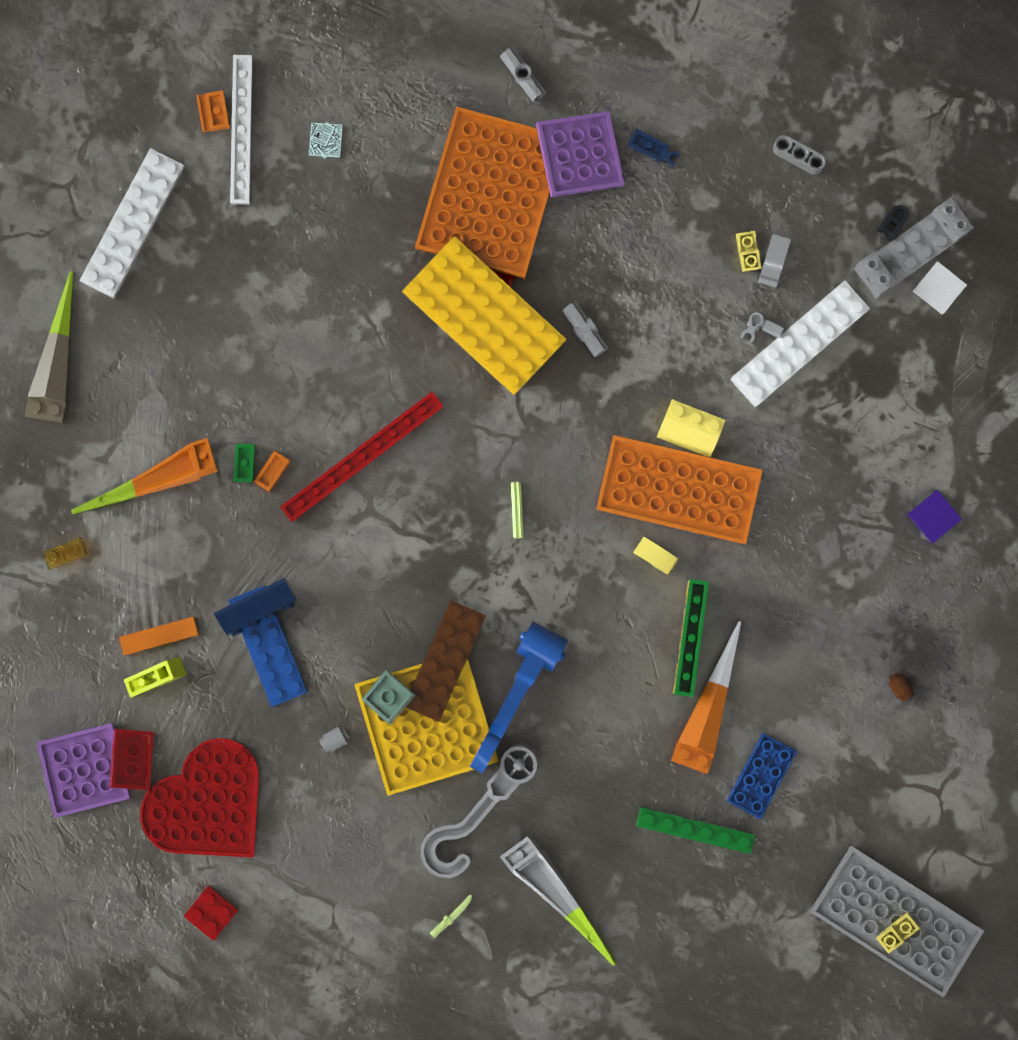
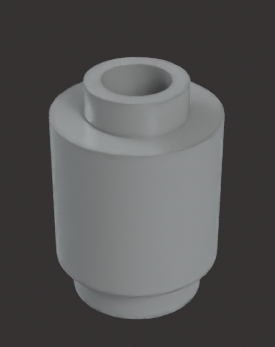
[319,726,349,753]

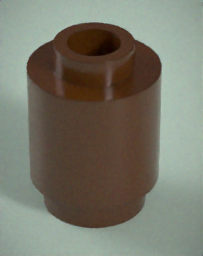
[887,672,915,702]

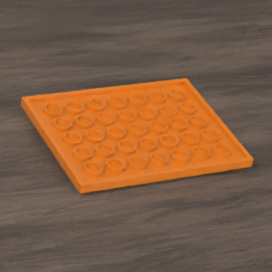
[415,106,550,279]

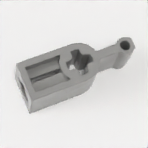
[758,234,791,288]

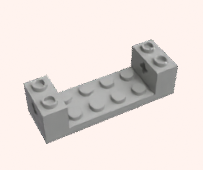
[854,197,974,299]

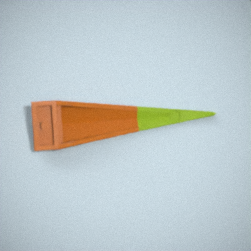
[71,438,218,514]

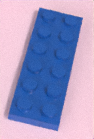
[229,586,308,707]

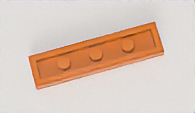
[119,617,199,656]

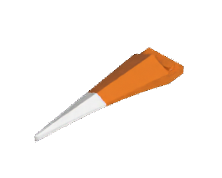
[671,621,741,774]

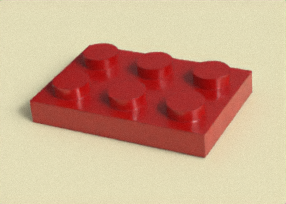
[109,729,154,791]

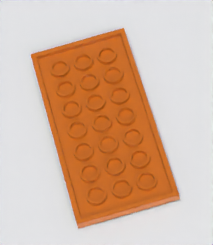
[596,435,763,545]

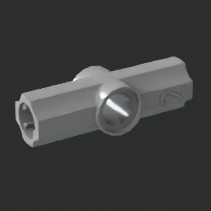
[500,47,546,103]
[563,301,608,358]

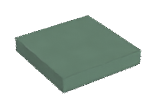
[361,670,415,725]

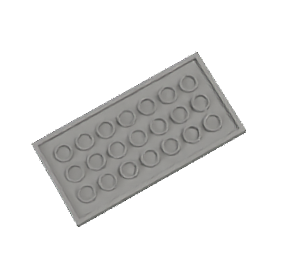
[809,845,984,998]

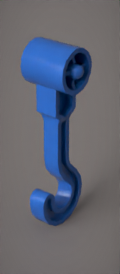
[470,621,569,774]

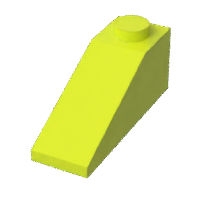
[124,657,187,698]

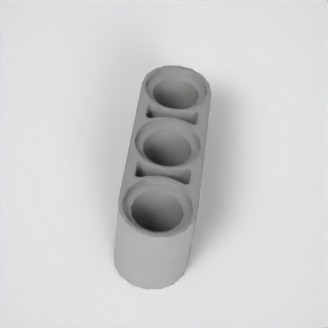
[773,135,826,175]

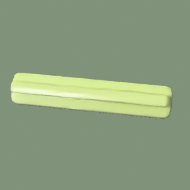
[511,482,524,538]

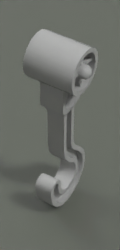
[420,742,541,878]

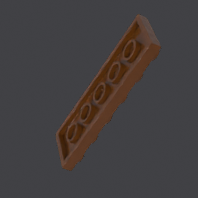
[406,600,486,722]

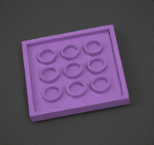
[536,111,625,198]
[36,723,131,818]

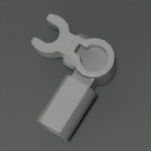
[740,312,784,343]

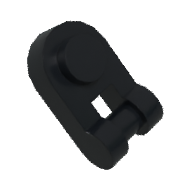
[877,205,909,241]

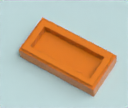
[253,450,291,493]

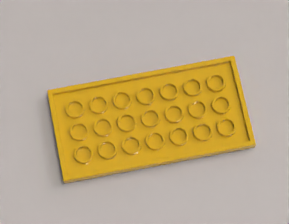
[402,236,566,395]

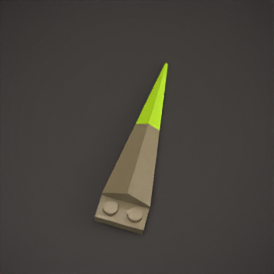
[25,271,73,423]

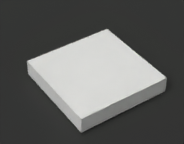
[913,261,967,315]

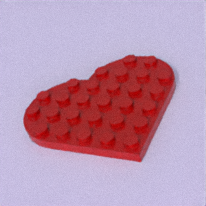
[140,738,259,858]

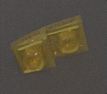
[42,538,88,570]

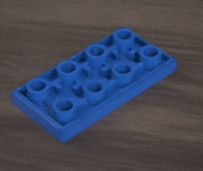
[726,733,797,820]

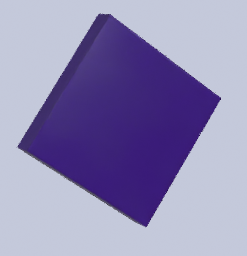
[907,490,962,544]

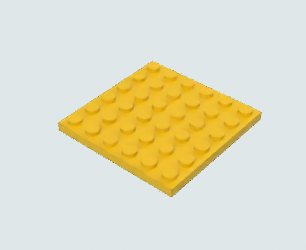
[354,658,499,796]

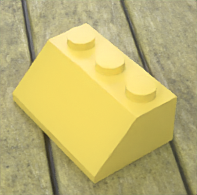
[657,399,726,457]

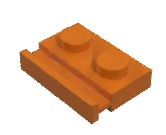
[196,90,230,133]

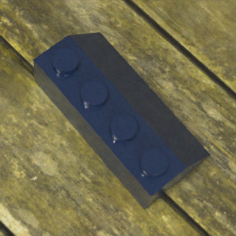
[213,578,298,637]

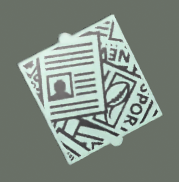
[309,122,343,159]

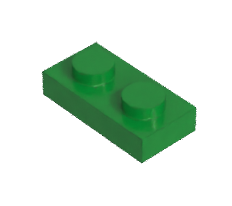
[233,443,256,483]

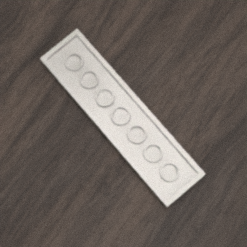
[79,148,185,299]
[730,281,870,407]

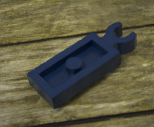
[627,128,680,167]

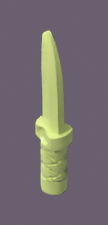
[430,894,472,938]

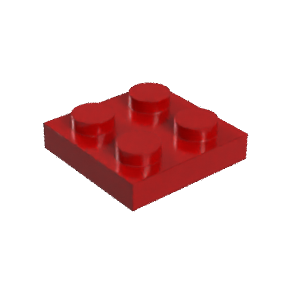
[183,885,239,941]

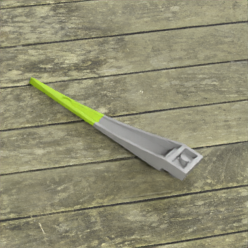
[500,834,616,966]

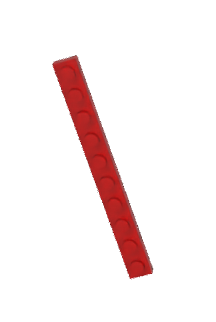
[280,392,444,523]

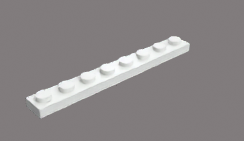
[230,55,253,205]

